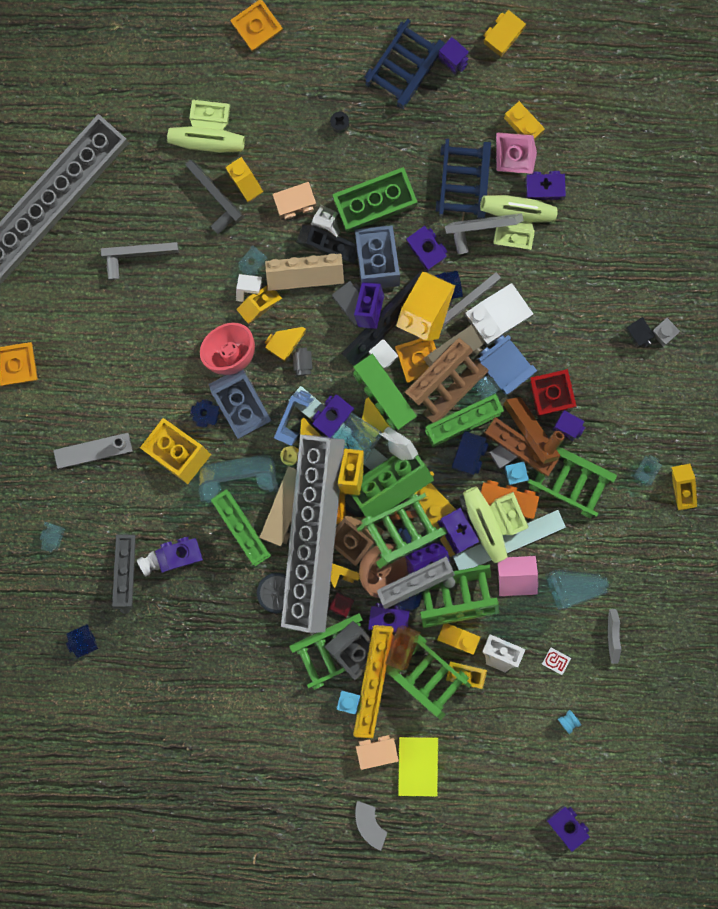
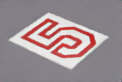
[542,648,571,675]

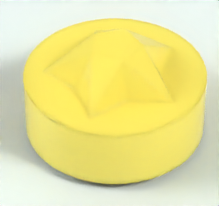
[280,446,299,466]

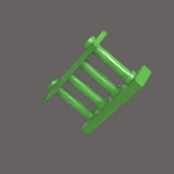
[425,394,504,447]
[527,446,617,519]
[211,489,271,566]
[357,493,447,569]
[420,565,499,628]
[289,613,363,690]
[386,632,471,720]

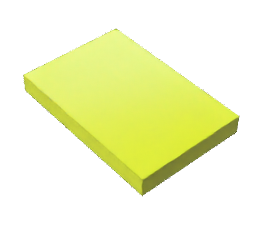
[398,737,438,796]

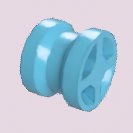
[558,710,581,734]

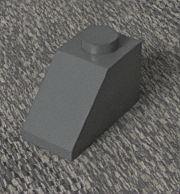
[332,281,360,327]

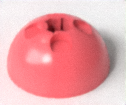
[200,323,255,375]

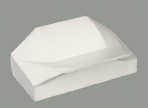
[311,205,340,237]
[379,426,418,460]
[482,634,525,672]

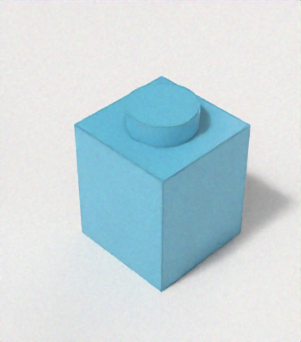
[504,462,529,486]
[337,690,360,714]

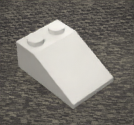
[465,283,533,347]

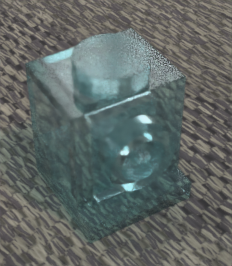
[238,245,268,276]
[474,376,500,400]
[632,455,662,486]
[40,522,65,552]

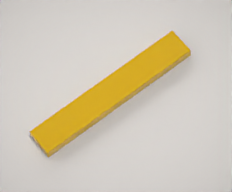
[353,625,394,738]

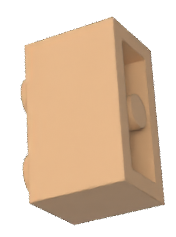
[273,182,316,220]
[356,735,399,770]

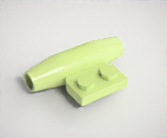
[167,100,245,153]
[480,195,557,250]
[463,487,529,563]

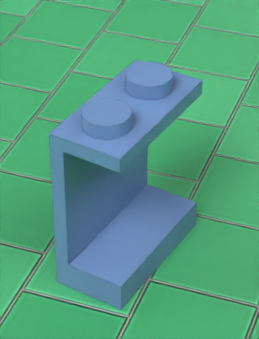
[478,335,537,396]
[274,390,314,446]

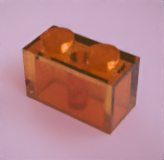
[385,625,420,671]

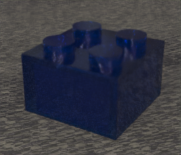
[451,431,488,477]

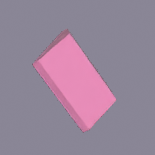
[496,133,537,174]

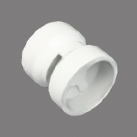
[137,551,160,577]

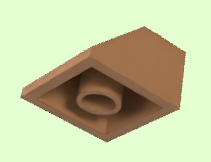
[334,516,384,566]

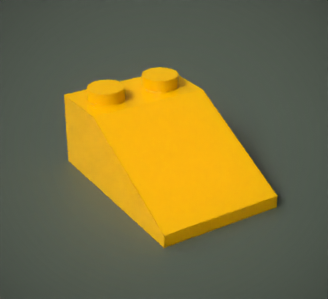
[396,271,455,341]
[140,418,212,484]

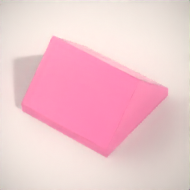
[497,556,538,596]

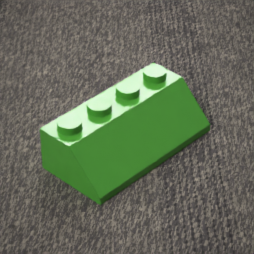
[351,455,434,518]

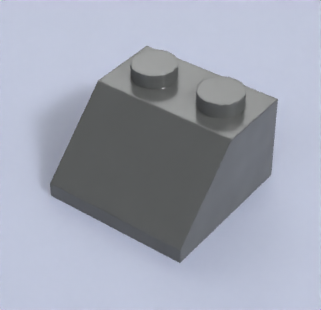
[325,621,371,680]

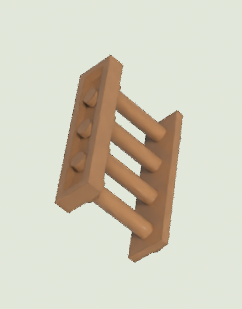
[405,338,489,423]

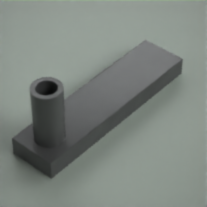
[185,160,244,234]
[112,535,136,614]

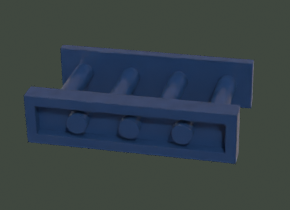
[365,18,446,110]
[436,139,491,219]

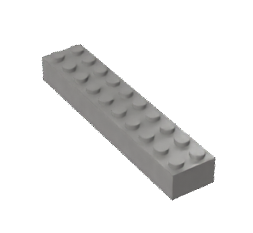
[0,114,129,284]
[281,435,345,633]

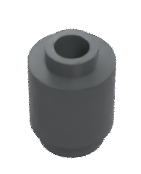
[292,348,313,376]

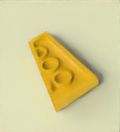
[414,483,480,557]

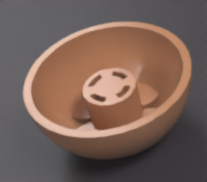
[359,543,408,598]

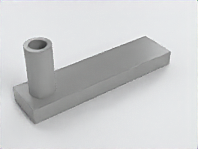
[445,213,523,254]
[101,242,179,280]
[442,272,501,328]
[53,433,133,469]
[377,557,455,609]

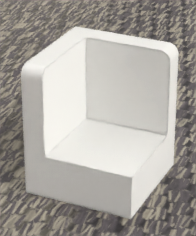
[236,274,262,302]
[369,340,399,370]

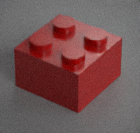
[529,369,577,417]

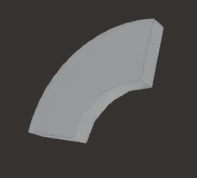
[608,609,621,664]
[355,800,387,851]

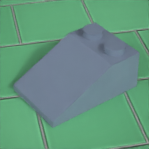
[355,225,400,288]
[209,369,271,439]

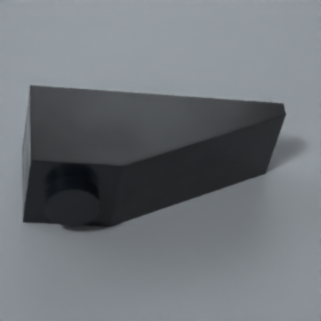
[296,225,357,264]

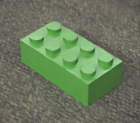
[332,167,418,234]
[353,353,417,432]

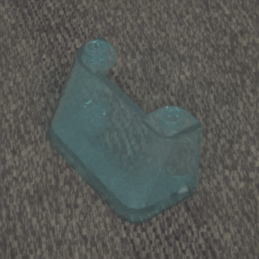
[199,455,279,504]
[545,570,609,610]

